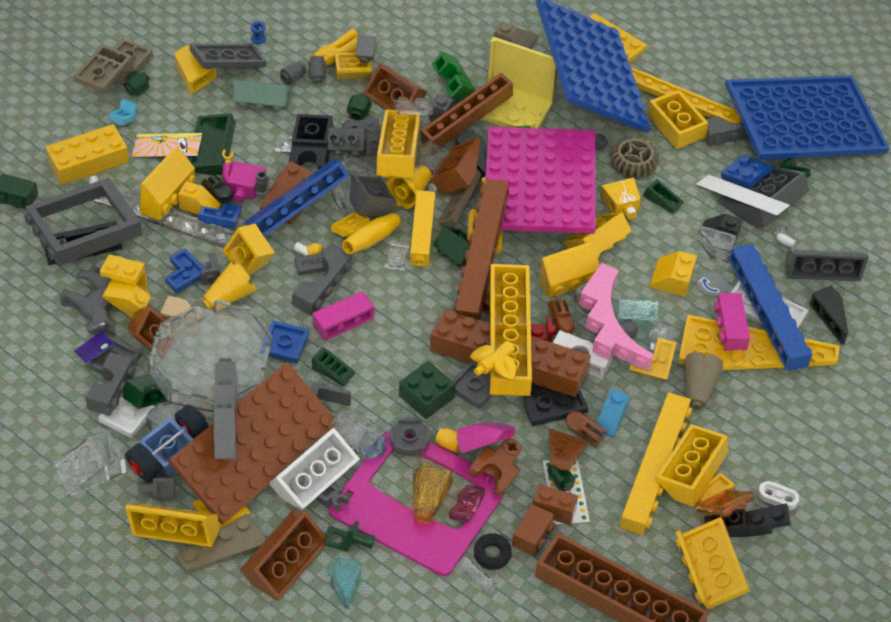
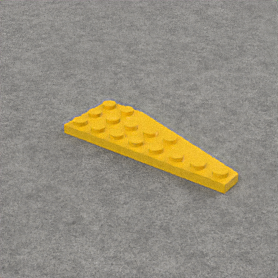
[678,314,840,371]

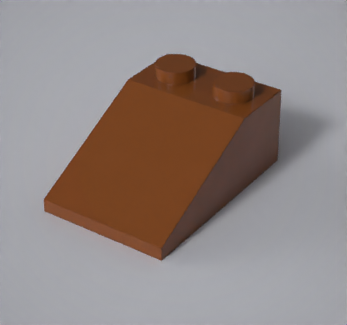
[430,137,480,195]
[260,161,314,224]

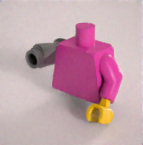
[222,149,269,203]

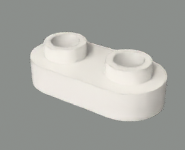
[758,481,799,510]

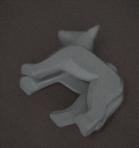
[60,265,116,336]

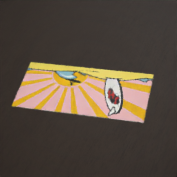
[132,133,202,157]

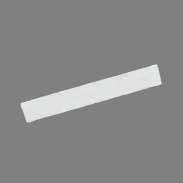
[696,175,790,215]

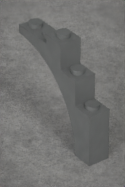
[213,358,238,460]

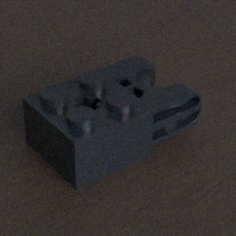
[289,114,334,170]

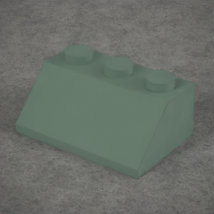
[233,80,292,110]

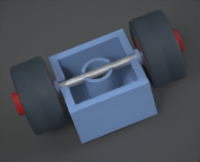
[125,404,209,482]

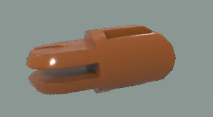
[548,300,574,334]
[566,411,608,447]

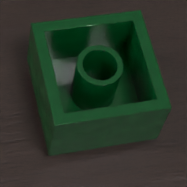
[399,361,456,419]

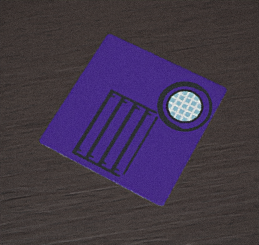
[74,331,115,364]

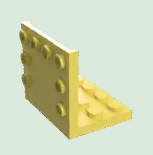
[481,37,557,128]

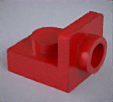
[531,317,556,342]

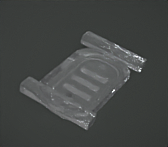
[384,241,410,270]

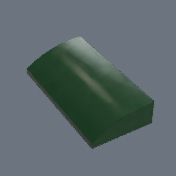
[188,113,236,175]

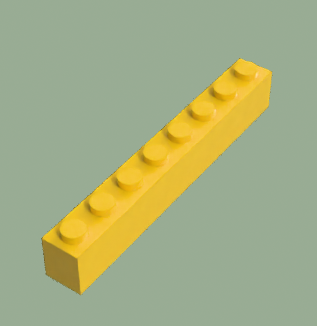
[619,392,693,536]

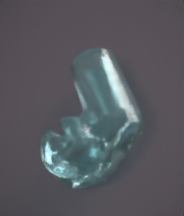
[362,435,387,459]

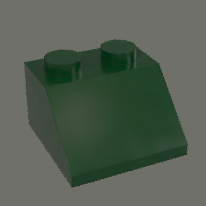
[433,226,471,267]

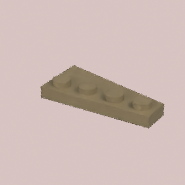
[175,513,267,574]

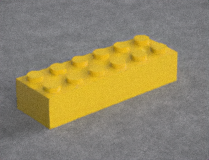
[377,110,421,179]

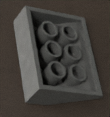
[718,166,809,227]

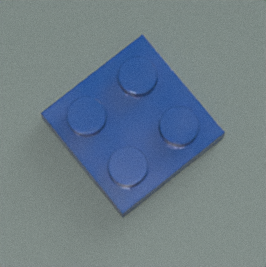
[721,155,772,189]
[260,321,310,364]

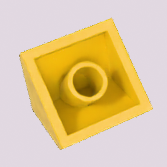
[335,53,372,80]

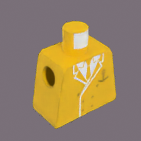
[600,178,641,220]

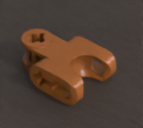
[467,438,522,497]

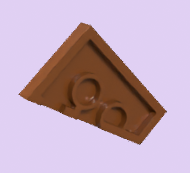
[548,429,588,471]

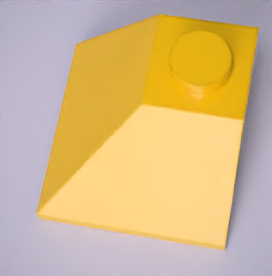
[102,279,151,318]

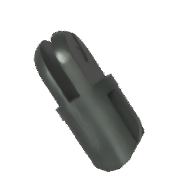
[202,175,233,203]

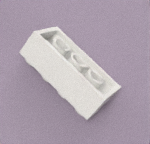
[269,428,360,510]

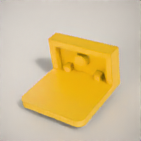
[100,254,148,288]

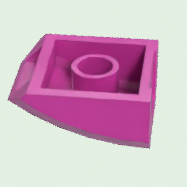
[457,422,516,453]

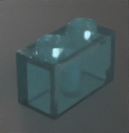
[617,298,658,321]

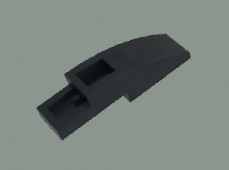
[704,503,791,537]

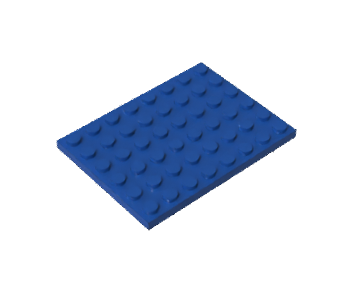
[536,0,652,133]
[725,75,890,159]

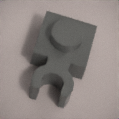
[315,483,349,511]

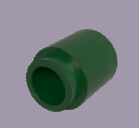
[547,464,576,491]

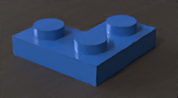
[198,203,242,228]
[165,248,205,294]

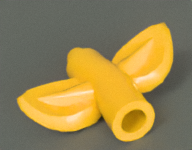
[470,341,516,380]

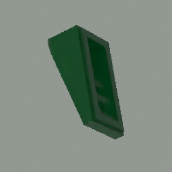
[643,179,684,214]
[312,347,355,387]

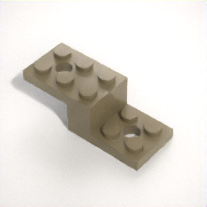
[73,38,153,93]

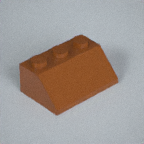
[363,63,428,111]

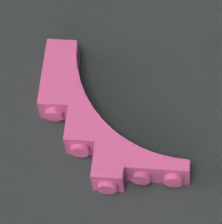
[579,263,654,371]

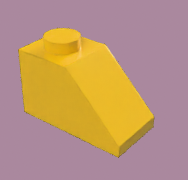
[178,181,221,214]

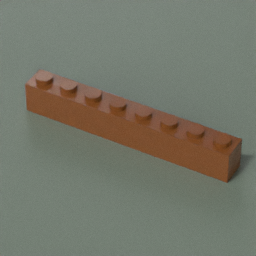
[453,179,510,320]

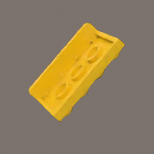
[675,517,750,610]

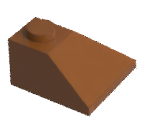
[128,305,177,359]

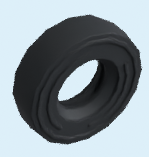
[474,533,511,570]

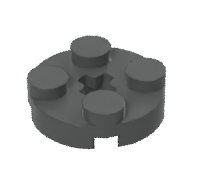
[390,417,430,455]

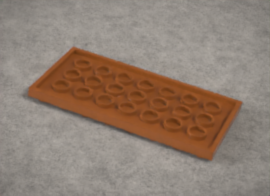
[168,362,339,525]

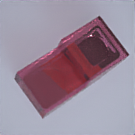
[449,485,485,522]

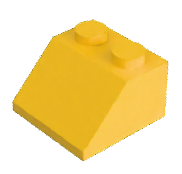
[222,224,275,276]
[649,251,697,297]

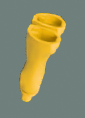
[307,28,358,66]

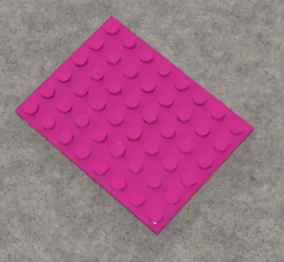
[485,126,595,234]

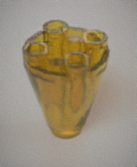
[413,463,453,524]

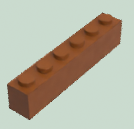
[421,73,513,153]

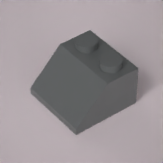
[350,174,397,218]

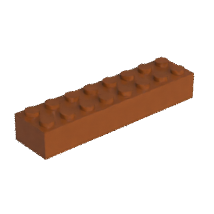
[430,309,591,397]
[535,533,709,622]

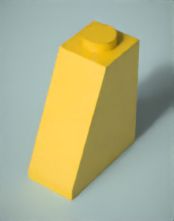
[174,45,217,95]

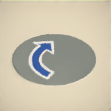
[696,271,728,296]

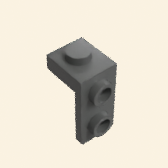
[311,383,351,406]

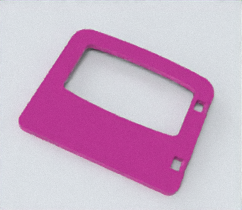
[329,431,504,576]

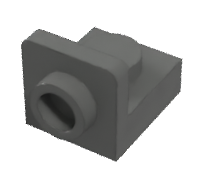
[200,253,220,285]

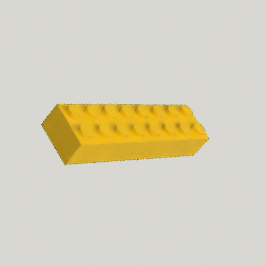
[490,264,532,396]

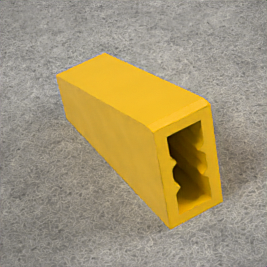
[410,190,435,267]

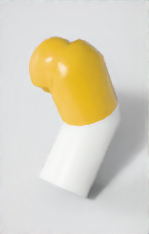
[294,242,323,256]

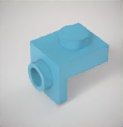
[108,99,138,126]

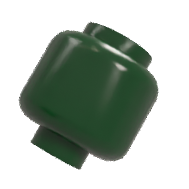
[123,70,150,96]
[347,94,372,121]

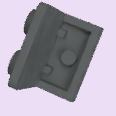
[341,117,381,158]

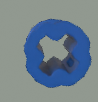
[251,21,266,44]

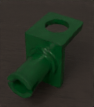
[325,521,375,552]

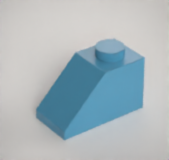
[595,388,630,438]

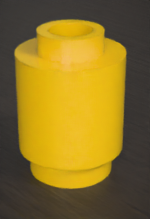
[435,427,460,453]

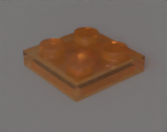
[696,489,755,517]

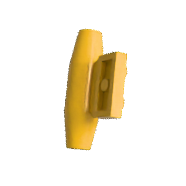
[331,212,401,254]

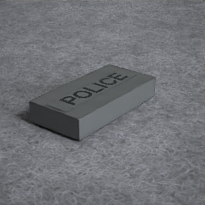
[295,252,326,275]

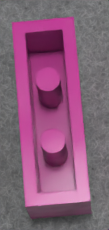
[312,291,374,341]
[714,293,750,351]

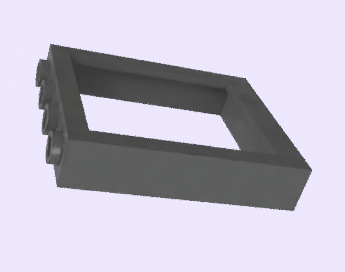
[24,178,142,266]

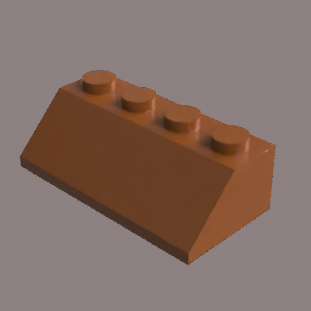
[240,510,326,600]

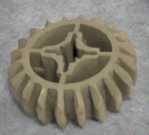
[611,137,659,179]

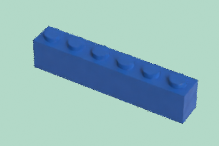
[244,159,349,236]

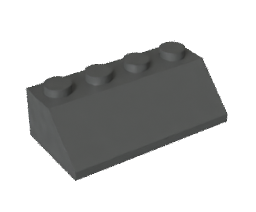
[785,249,869,281]

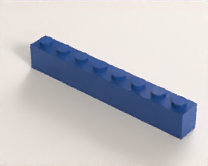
[729,244,812,371]

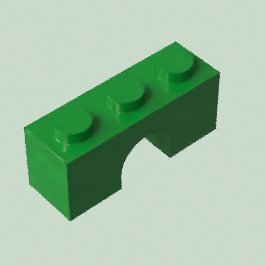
[431,51,476,101]

